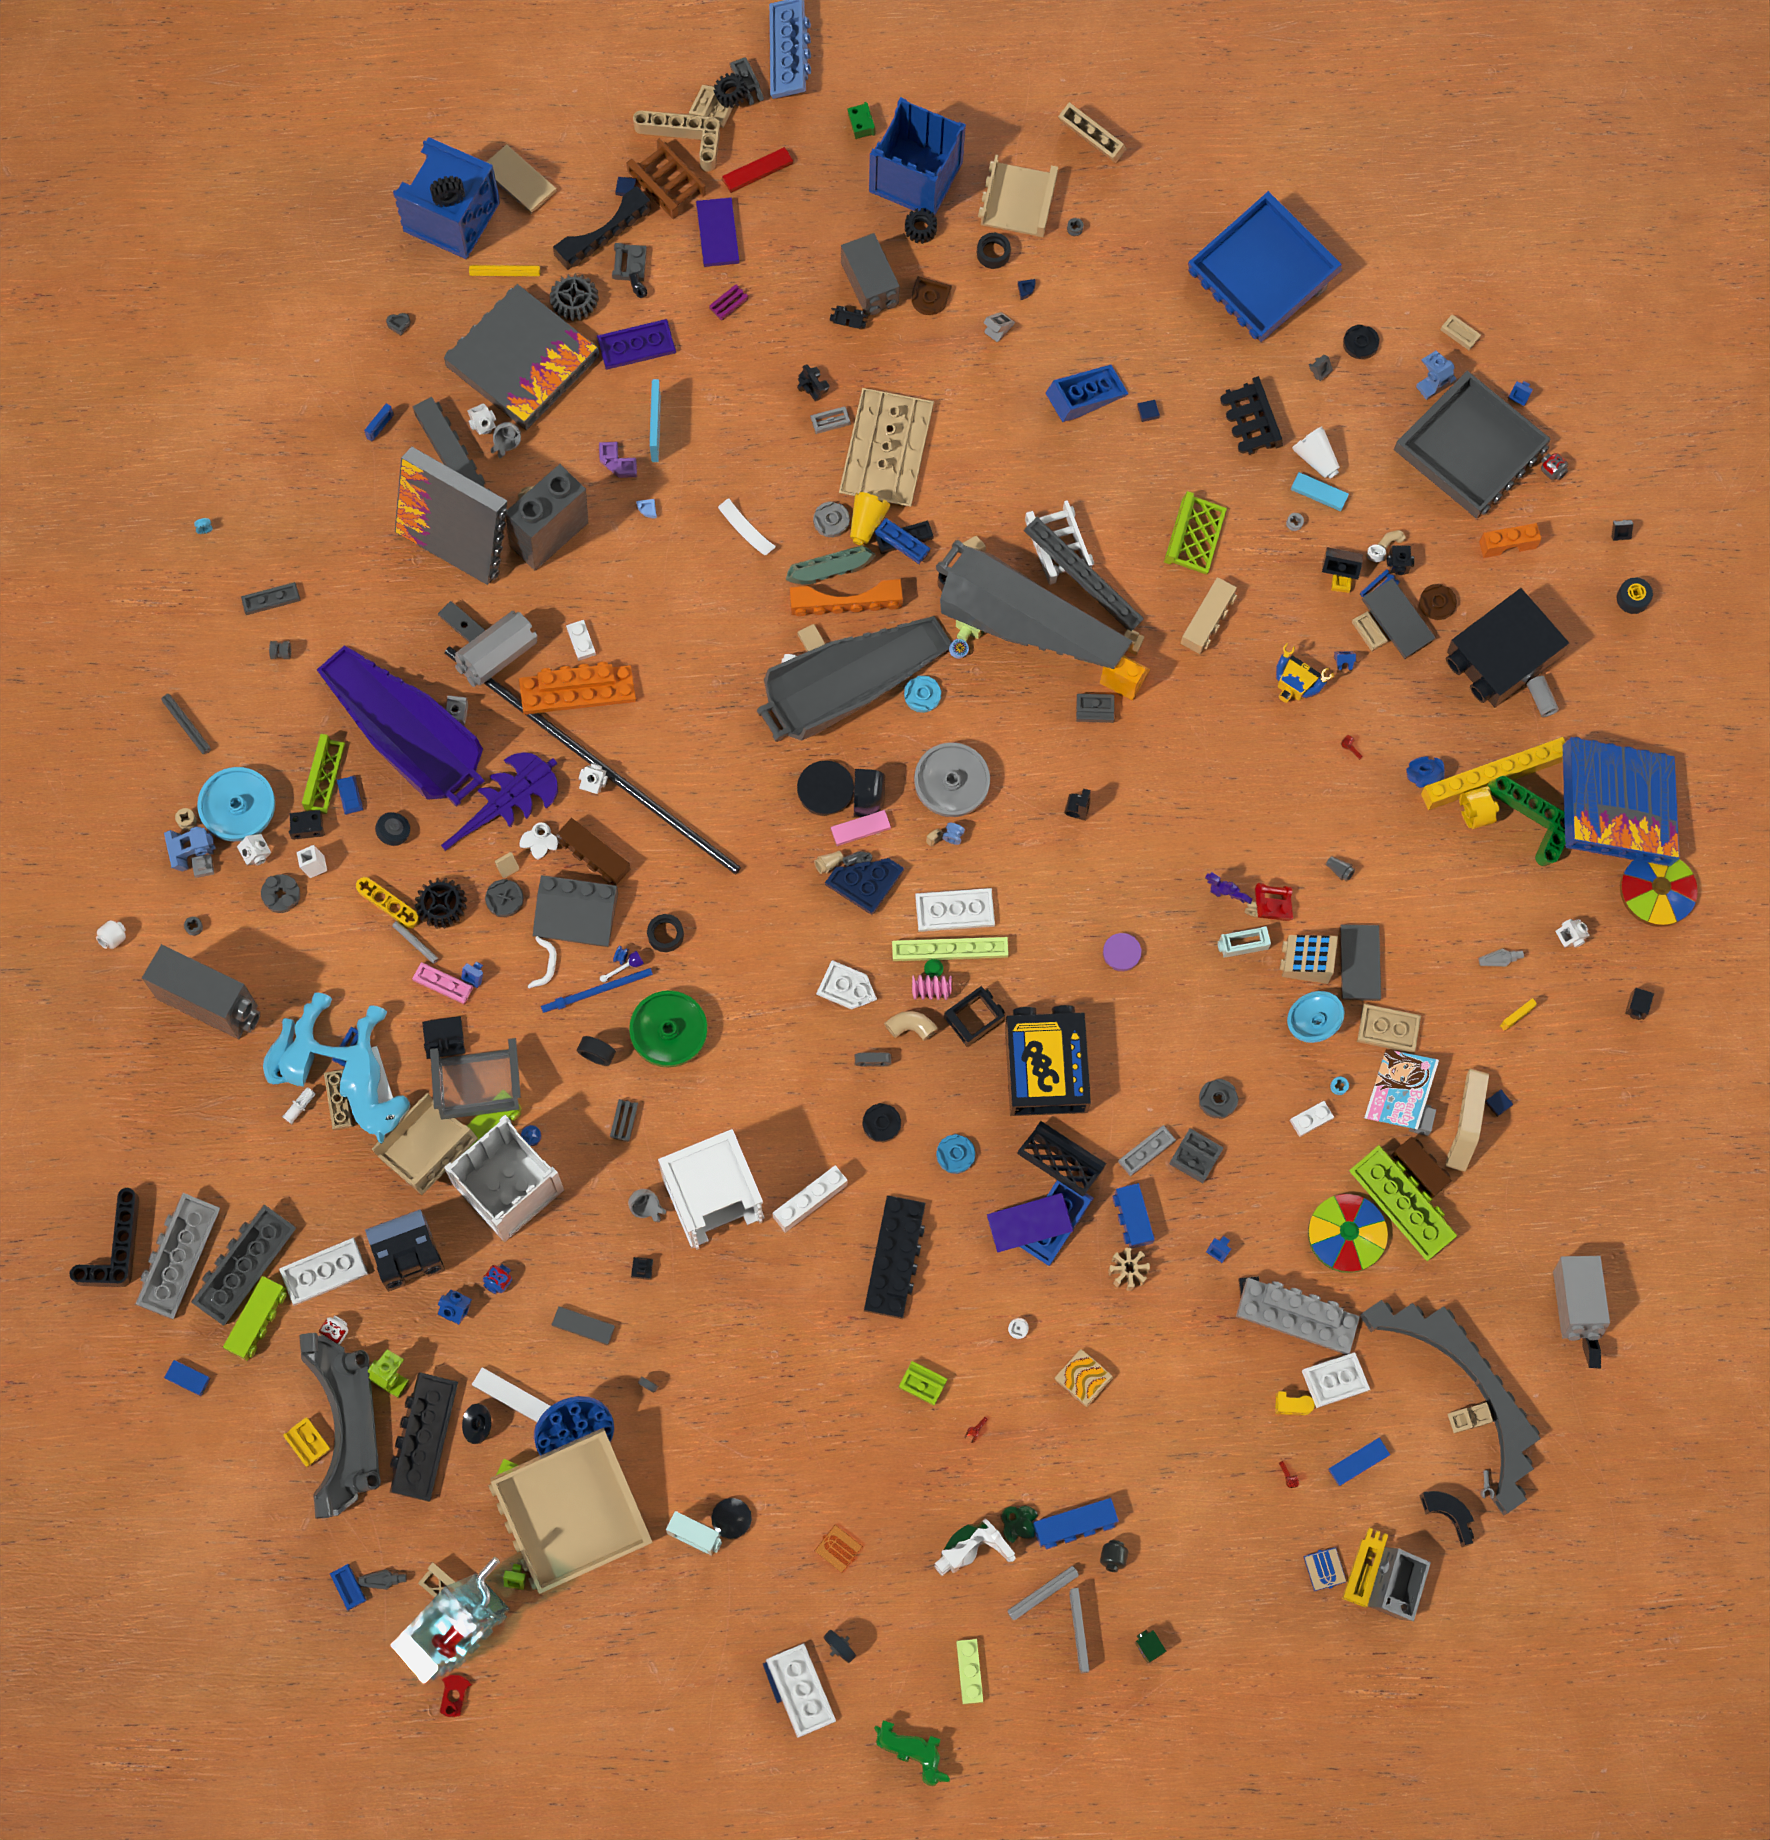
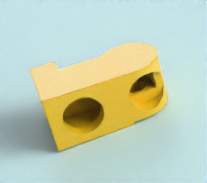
[1275,1391,1315,1416]

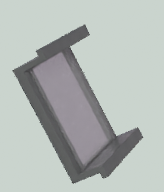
[430,1038,521,1120]

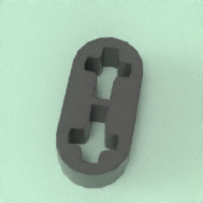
[854,1053,891,1067]

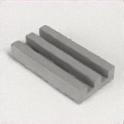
[810,406,851,434]

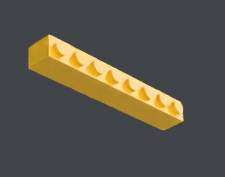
[1421,737,1565,811]

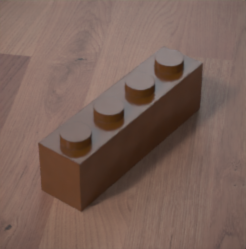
[556,818,631,886]

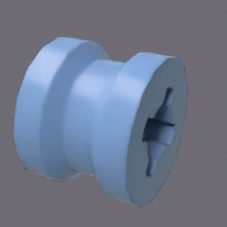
[942,823,965,845]

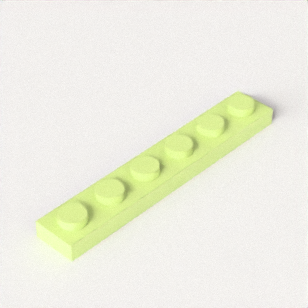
[892,937,1008,961]

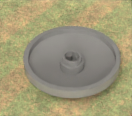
[914,743,990,817]

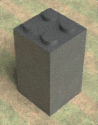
[841,233,900,316]

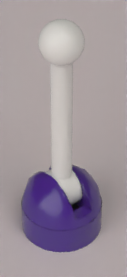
[600,951,644,982]

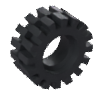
[714,73,748,108]
[430,176,465,207]
[905,208,937,244]

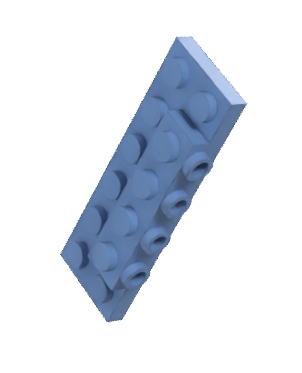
[769,0,811,99]

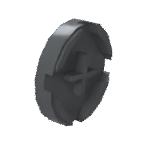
[485,879,524,917]

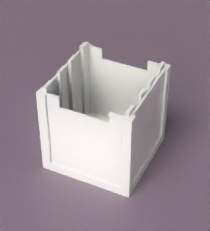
[444,1115,564,1242]
[658,1129,765,1250]

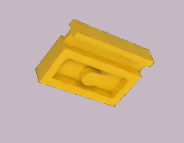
[283,1417,331,1468]

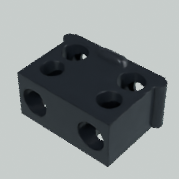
[289,810,325,840]

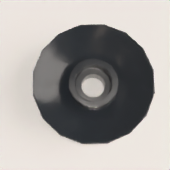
[462,1403,491,1444]

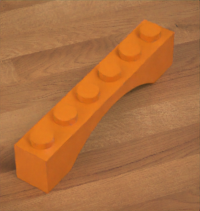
[790,579,903,616]

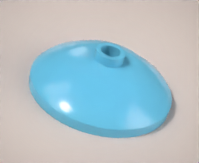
[1287,991,1345,1043]

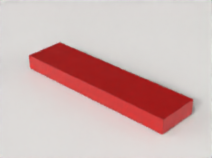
[722,147,793,193]

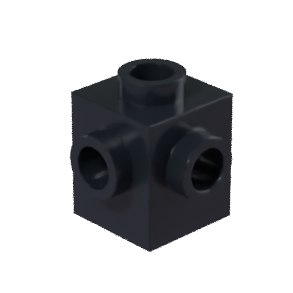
[1387,545,1414,575]

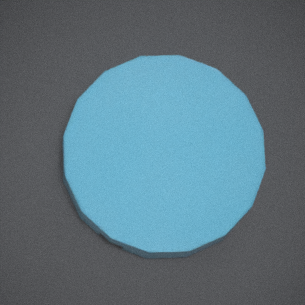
[904,676,941,713]

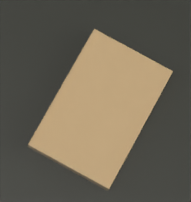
[1357,1004,1421,1054]

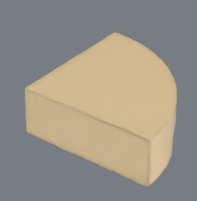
[926,829,944,847]

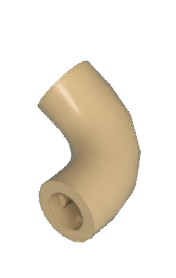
[884,1011,938,1041]

